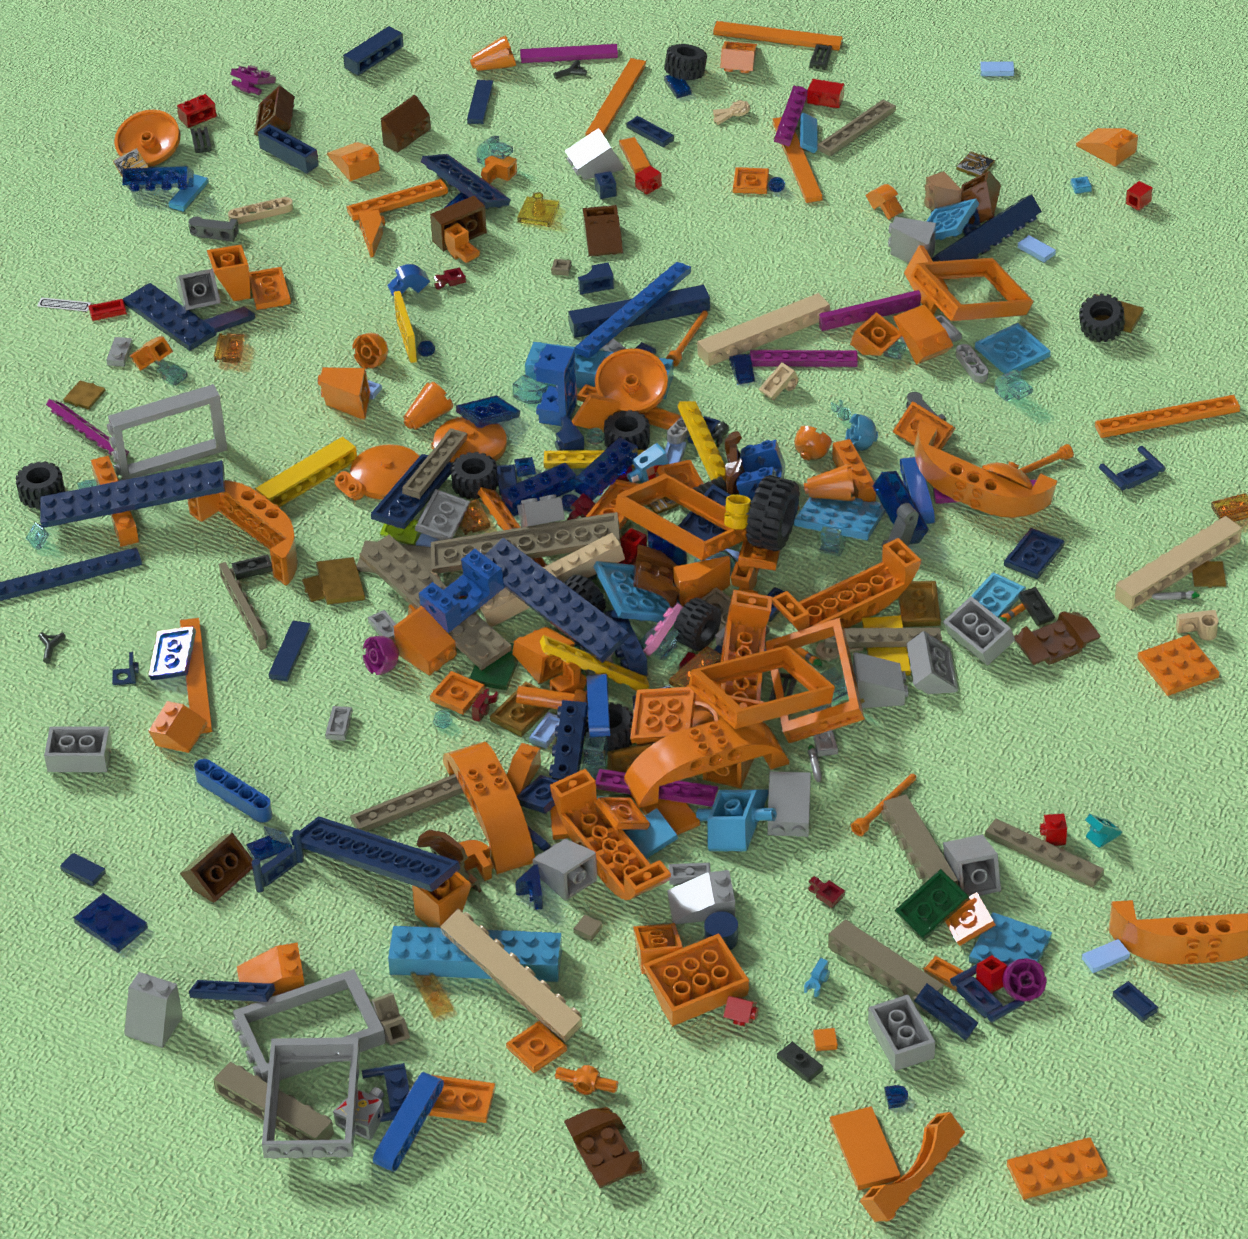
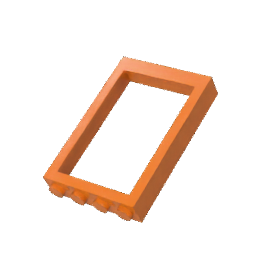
[910,258,1034,321]
[614,474,747,560]
[765,618,865,743]
[688,645,835,729]

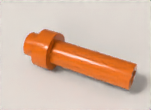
[516,686,588,709]

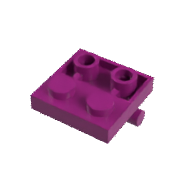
[230,65,276,95]

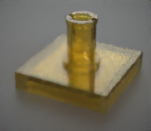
[517,192,560,227]

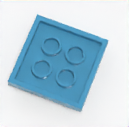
[927,199,979,240]
[975,323,1051,377]
[969,912,1052,966]

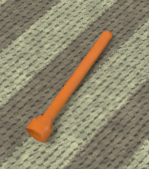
[666,311,708,366]
[1019,444,1074,474]
[851,773,917,836]

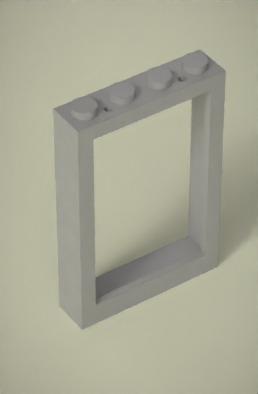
[107,384,227,480]
[231,969,386,1083]
[262,1037,360,1159]

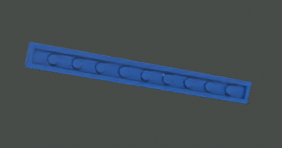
[574,262,691,358]

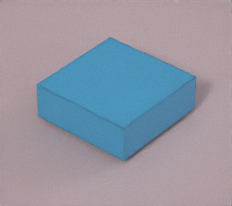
[1070,176,1092,194]

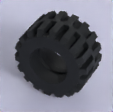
[664,44,707,80]
[1079,293,1125,342]
[604,410,650,450]
[451,452,498,500]
[16,461,65,509]
[564,575,606,612]
[673,598,722,651]
[585,702,633,755]

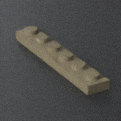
[817,99,896,156]
[402,428,467,499]
[218,562,268,650]
[824,628,942,648]
[350,774,464,831]
[985,819,1104,888]

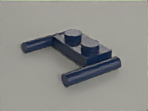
[1099,446,1166,491]
[252,830,304,893]
[950,964,1024,1023]
[361,1063,410,1122]

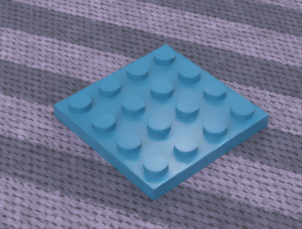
[794,498,886,541]
[593,561,681,623]

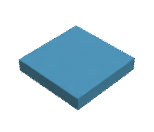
[623,808,678,859]

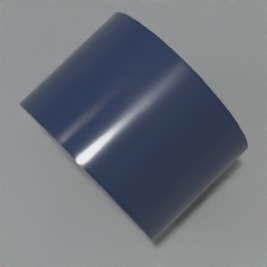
[704,912,738,950]

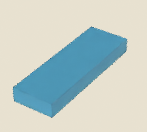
[800,113,818,154]
[169,174,209,212]

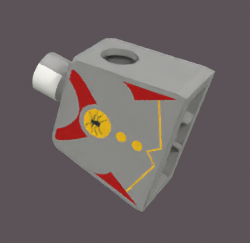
[333,1087,385,1141]

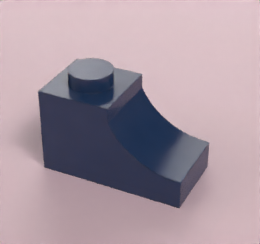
[578,262,614,295]
[555,415,584,451]

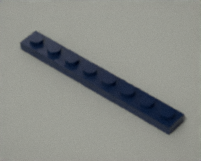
[0,547,142,601]

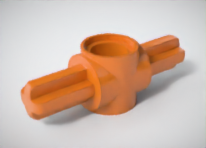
[555,1065,619,1095]

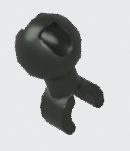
[711,421,729,448]

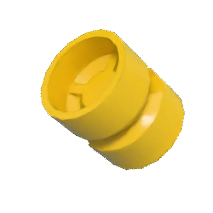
[724,495,751,529]

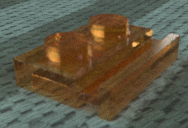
[214,333,246,363]
[1211,493,1248,522]
[460,499,490,535]

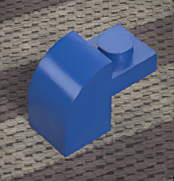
[387,264,430,296]

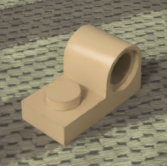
[759,363,799,401]
[1176,610,1219,641]

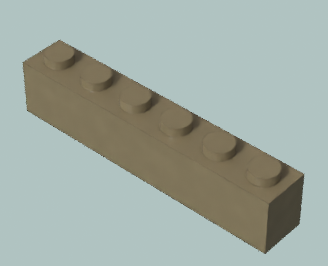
[881,794,958,885]
[828,919,944,1013]
[213,1062,334,1140]

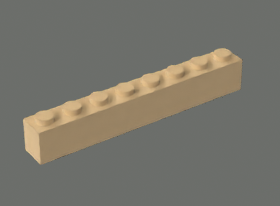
[697,293,830,367]
[1115,516,1242,610]
[479,533,625,627]
[440,909,583,1043]

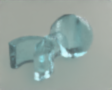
[831,400,852,421]

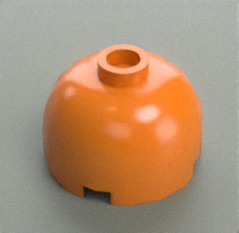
[352,332,388,369]
[794,426,832,461]

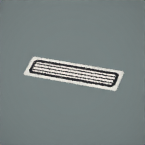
[37,298,91,311]

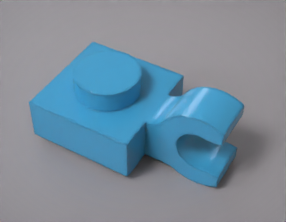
[804,958,830,997]

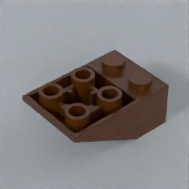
[961,171,1001,224]
[582,205,623,256]

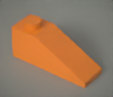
[358,210,385,258]
[507,743,541,796]

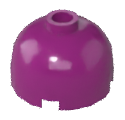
[363,636,399,675]
[1002,958,1047,1001]

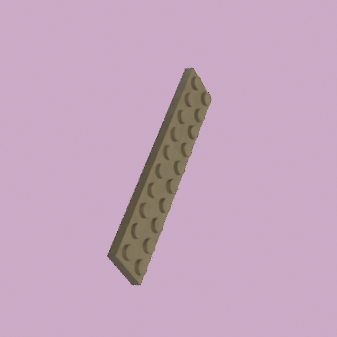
[431,512,621,574]
[359,535,512,670]

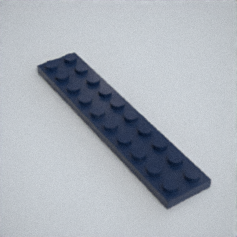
[40,460,225,528]
[485,538,630,663]
[290,816,461,892]

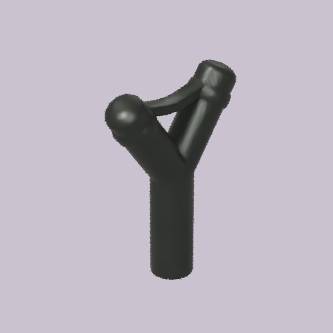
[553,60,587,79]
[38,632,66,663]

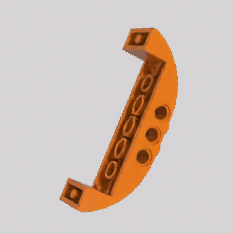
[914,420,1057,518]
[187,480,298,586]
[772,538,921,631]
[717,590,772,717]
[624,719,789,808]
[443,742,535,874]
[550,769,671,900]
[1109,900,1248,964]

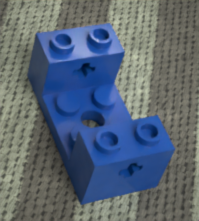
[534,344,577,426]
[736,440,786,507]
[419,549,504,633]

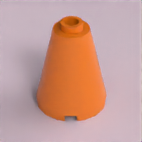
[470,35,516,71]
[403,382,453,430]
[804,464,855,501]

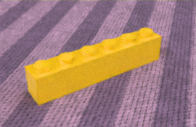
[255,437,357,507]

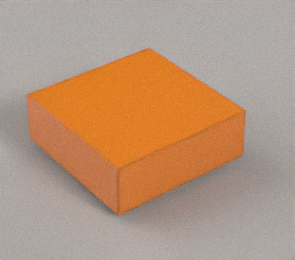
[813,1028,837,1051]

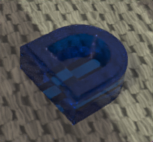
[884,1085,908,1109]

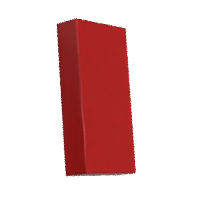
[88,299,127,321]

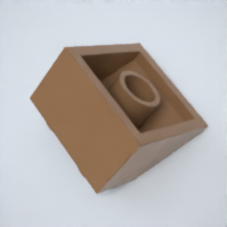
[924,171,962,212]

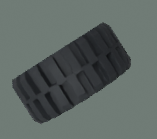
[746,475,800,552]

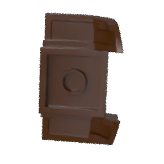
[725,431,745,495]
[633,544,680,607]
[1014,611,1101,666]
[417,829,482,893]
[564,1107,647,1189]

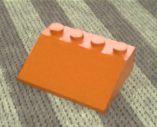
[643,934,749,1027]

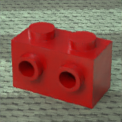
[807,79,844,108]
[177,94,217,128]

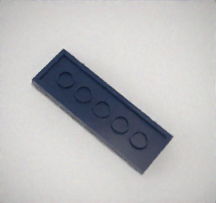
[421,154,511,209]
[123,283,217,351]
[371,454,452,529]

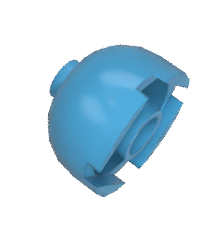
[845,413,878,451]

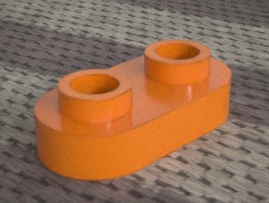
[335,471,366,501]

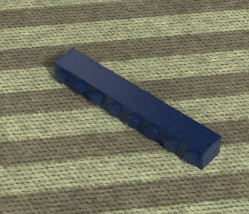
[931,194,1042,262]
[568,285,710,338]

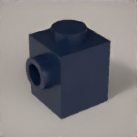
[594,171,617,200]

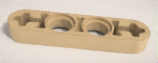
[228,197,293,224]

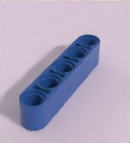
[900,457,935,525]
[587,674,610,738]
[194,759,272,823]
[373,1072,444,1172]

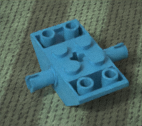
[696,789,777,851]

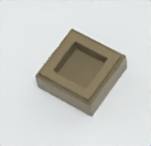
[551,259,572,276]
[573,915,603,941]

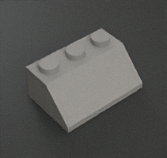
[907,631,958,694]

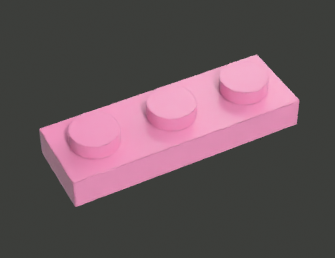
[643,604,683,656]

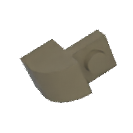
[372,992,410,1045]

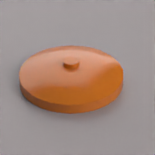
[114,110,181,167]
[595,348,668,414]
[433,415,507,462]
[350,444,419,500]

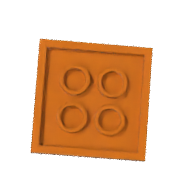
[1137,634,1220,696]
[630,687,696,743]

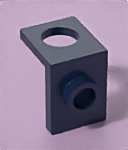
[962,209,981,235]
[112,652,139,685]

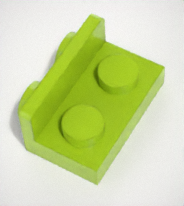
[380,519,421,545]

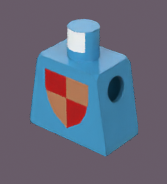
[627,443,669,483]

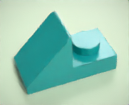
[1085,813,1123,848]

